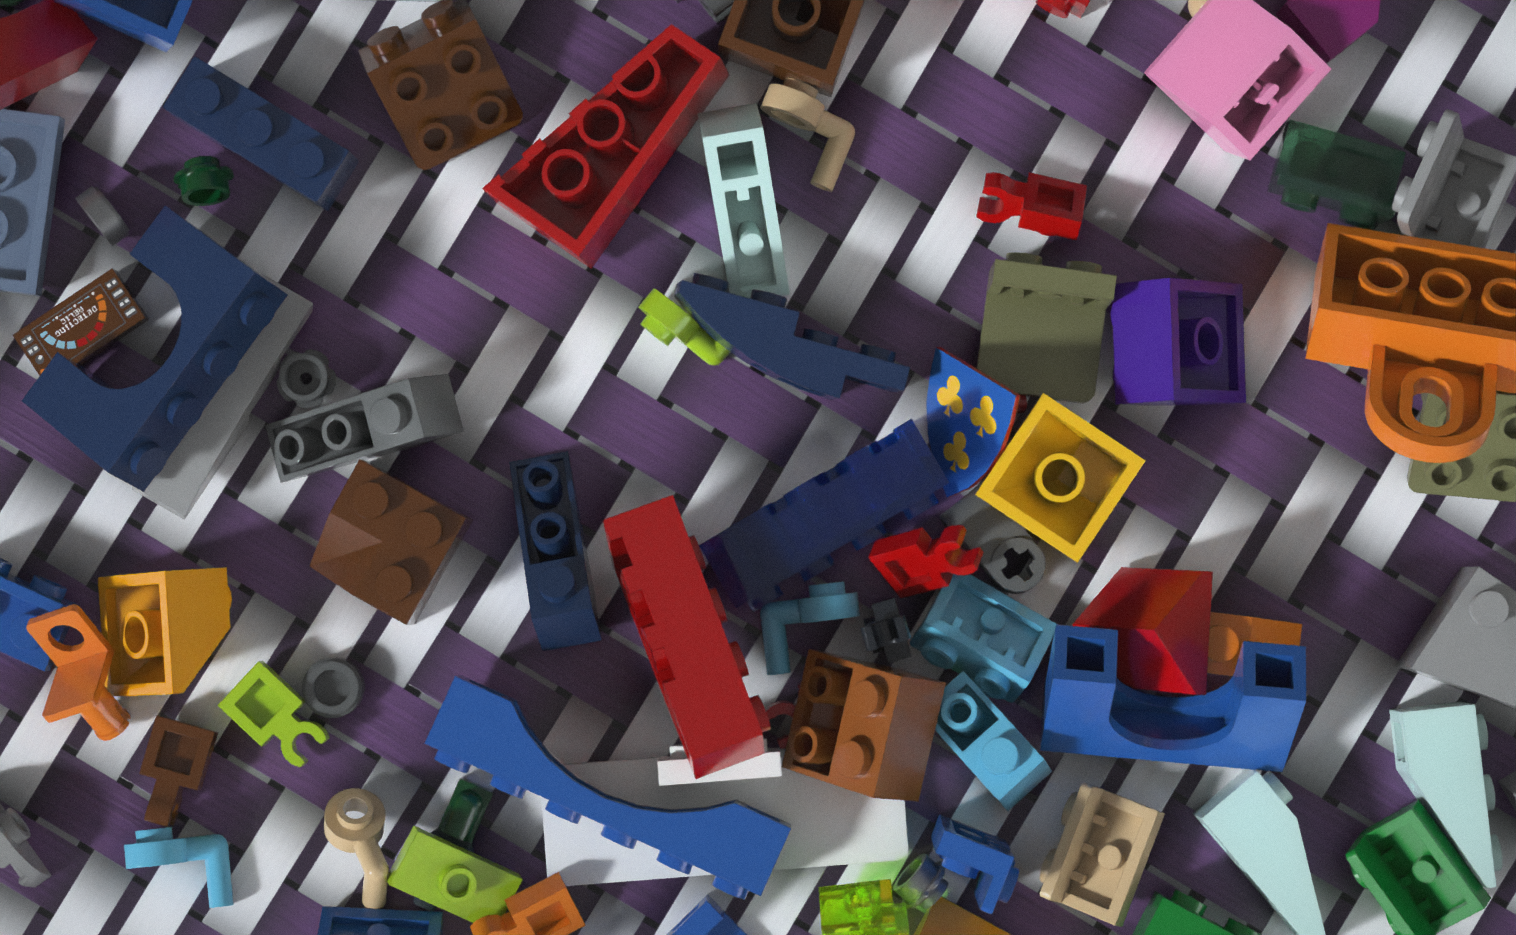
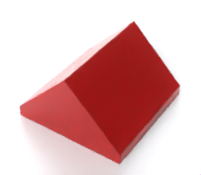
[1072,567,1213,695]

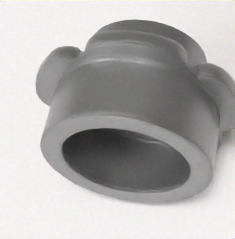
[893,853,949,910]

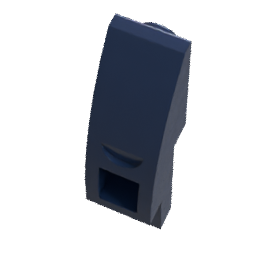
[673,273,910,400]

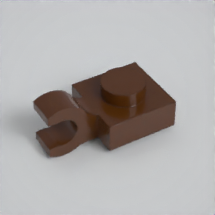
[139,715,218,827]

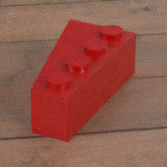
[482,24,729,269]
[603,495,771,779]

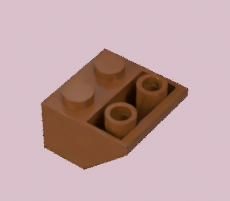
[782,649,946,802]

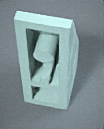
[698,103,790,298]
[1193,769,1326,935]

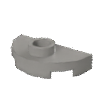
[0,804,52,888]

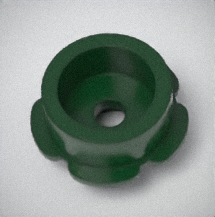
[174,156,234,206]

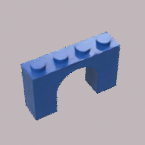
[1040,625,1306,772]

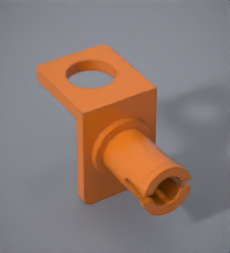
[26,604,131,741]

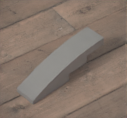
[132,273,313,520]

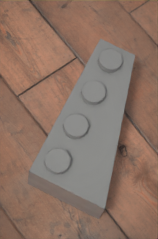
[1395,567,1516,710]

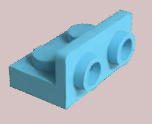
[909,574,1058,703]

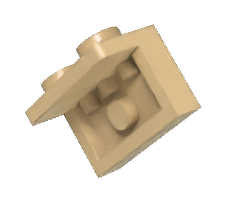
[1040,782,1165,927]

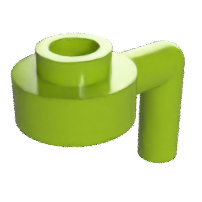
[638,288,730,366]

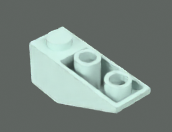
[1389,702,1502,888]

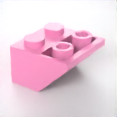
[1144,0,1331,160]

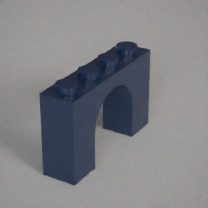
[22,206,288,492]

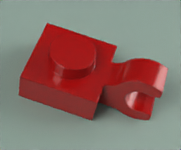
[976,172,1087,240]

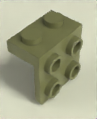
[976,252,1117,404]
[1407,391,1516,502]

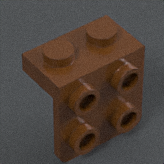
[358,0,523,170]

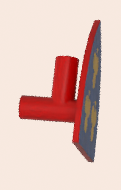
[926,347,1027,497]

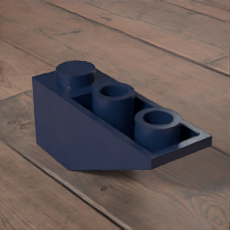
[509,451,602,651]

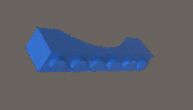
[424,675,791,900]

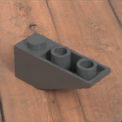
[265,374,464,483]

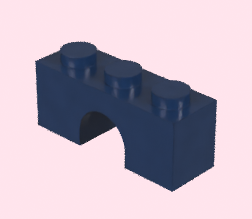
[162,56,359,211]

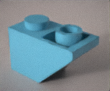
[935,671,1052,811]

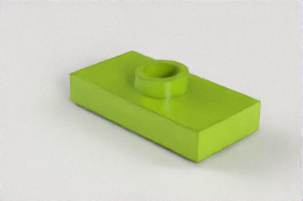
[387,826,523,923]

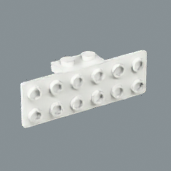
[541,738,909,886]

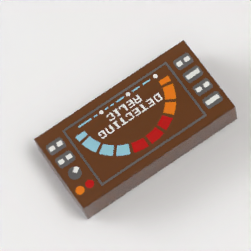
[13,268,150,376]

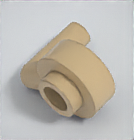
[760,78,855,192]
[324,788,389,909]

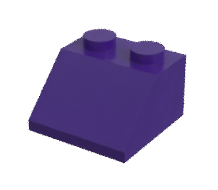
[1110,278,1246,406]

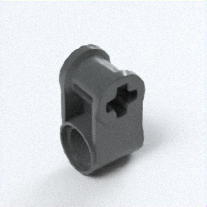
[939,481,1046,594]

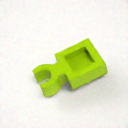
[217,660,330,767]

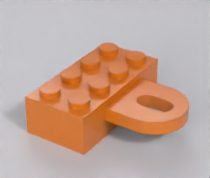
[1305,223,1516,463]

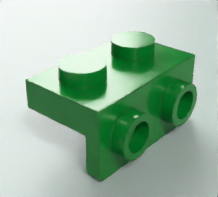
[1345,799,1491,935]

